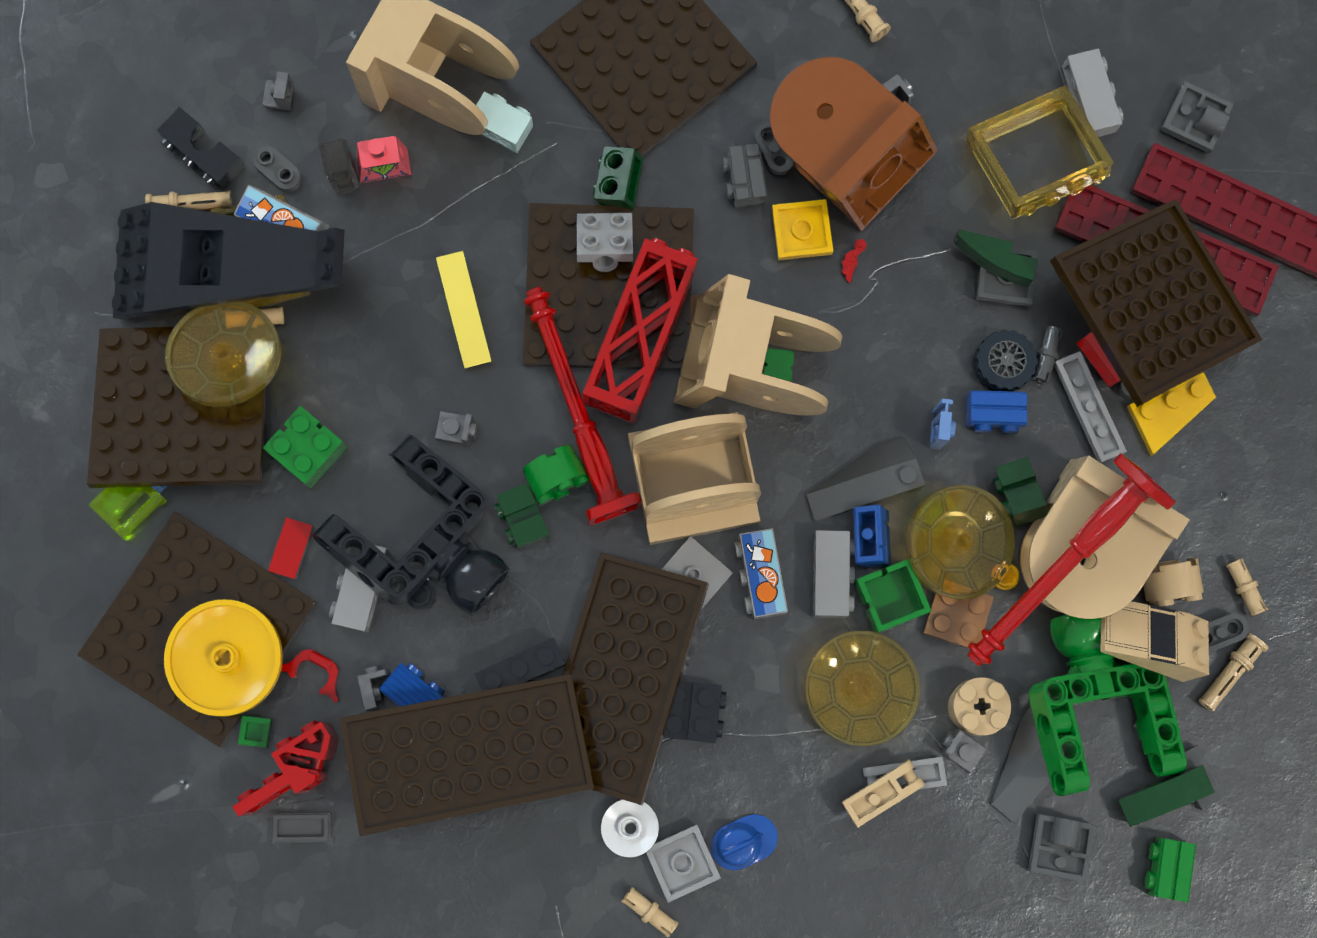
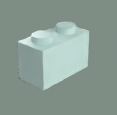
[476,91,533,153]

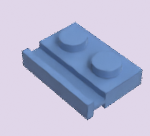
[929,399,956,450]

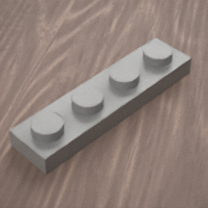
[1054,351,1127,463]

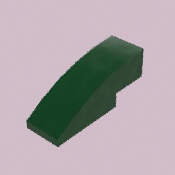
[953,229,1038,287]
[1118,765,1215,827]

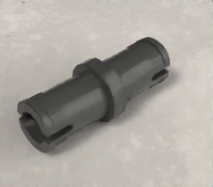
[1032,326,1064,384]

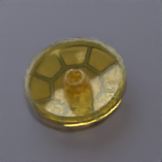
[165,301,281,407]
[906,485,1015,599]
[805,631,920,746]

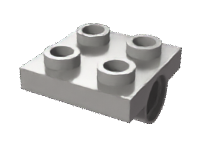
[577,213,633,272]

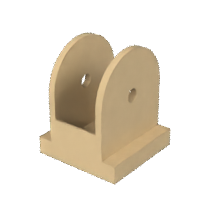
[346,0,519,135]
[673,274,842,415]
[628,412,761,545]
[1020,456,1190,619]

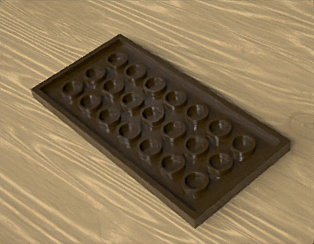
[562,553,709,806]
[340,674,594,837]

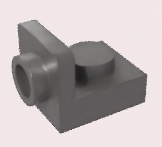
[263,71,294,110]
[882,74,914,104]
[435,411,478,446]
[357,666,390,711]
[941,729,986,773]

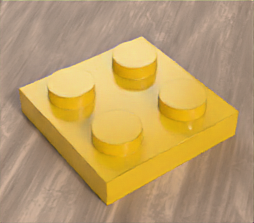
[771,199,833,261]

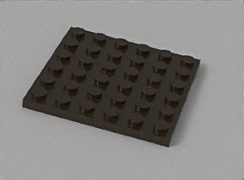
[530,0,757,157]
[1050,199,1262,407]
[523,203,694,371]
[87,325,269,488]
[77,511,317,747]

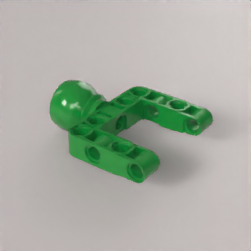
[1029,615,1187,796]

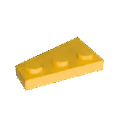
[1127,373,1216,456]

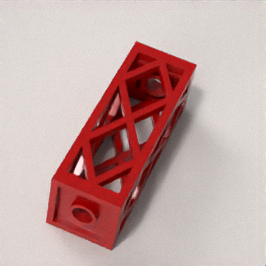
[582,238,698,424]

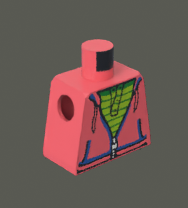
[356,136,412,183]

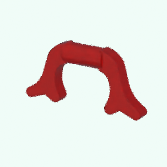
[281,649,340,702]

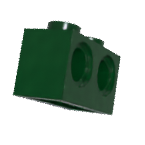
[593,147,644,210]

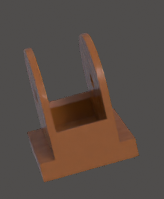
[770,57,938,231]

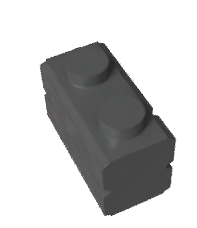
[722,143,768,207]

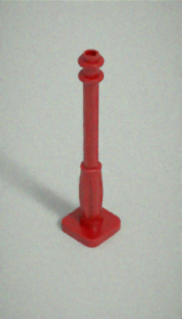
[524,287,642,526]
[967,453,1176,666]

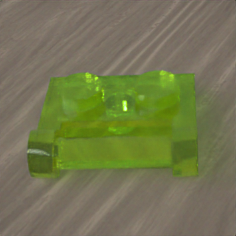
[89,487,167,541]

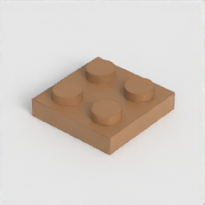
[922,580,994,649]

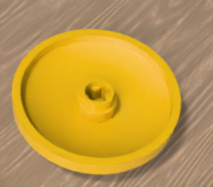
[164,600,283,716]

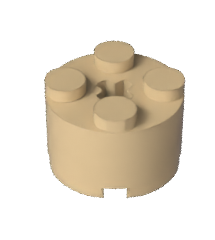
[1143,558,1204,607]
[948,677,1011,736]

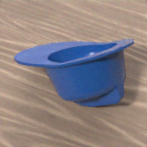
[711,814,778,871]

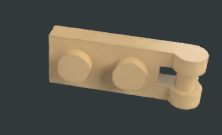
[841,759,925,828]

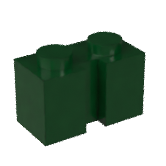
[993,457,1048,526]
[494,482,550,550]

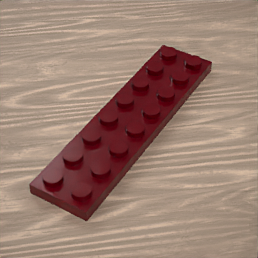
[1131,142,1317,278]
[1054,179,1279,317]

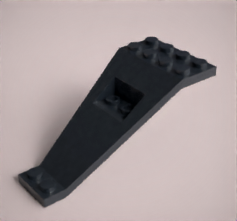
[112,202,345,320]

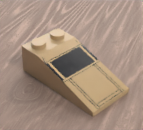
[1101,601,1209,682]

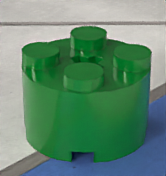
[523,444,590,505]

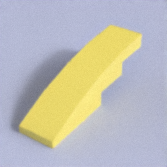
[436,251,491,368]

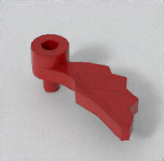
[841,239,867,283]

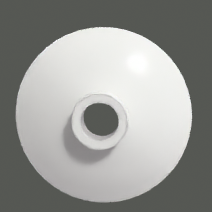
[601,800,659,857]

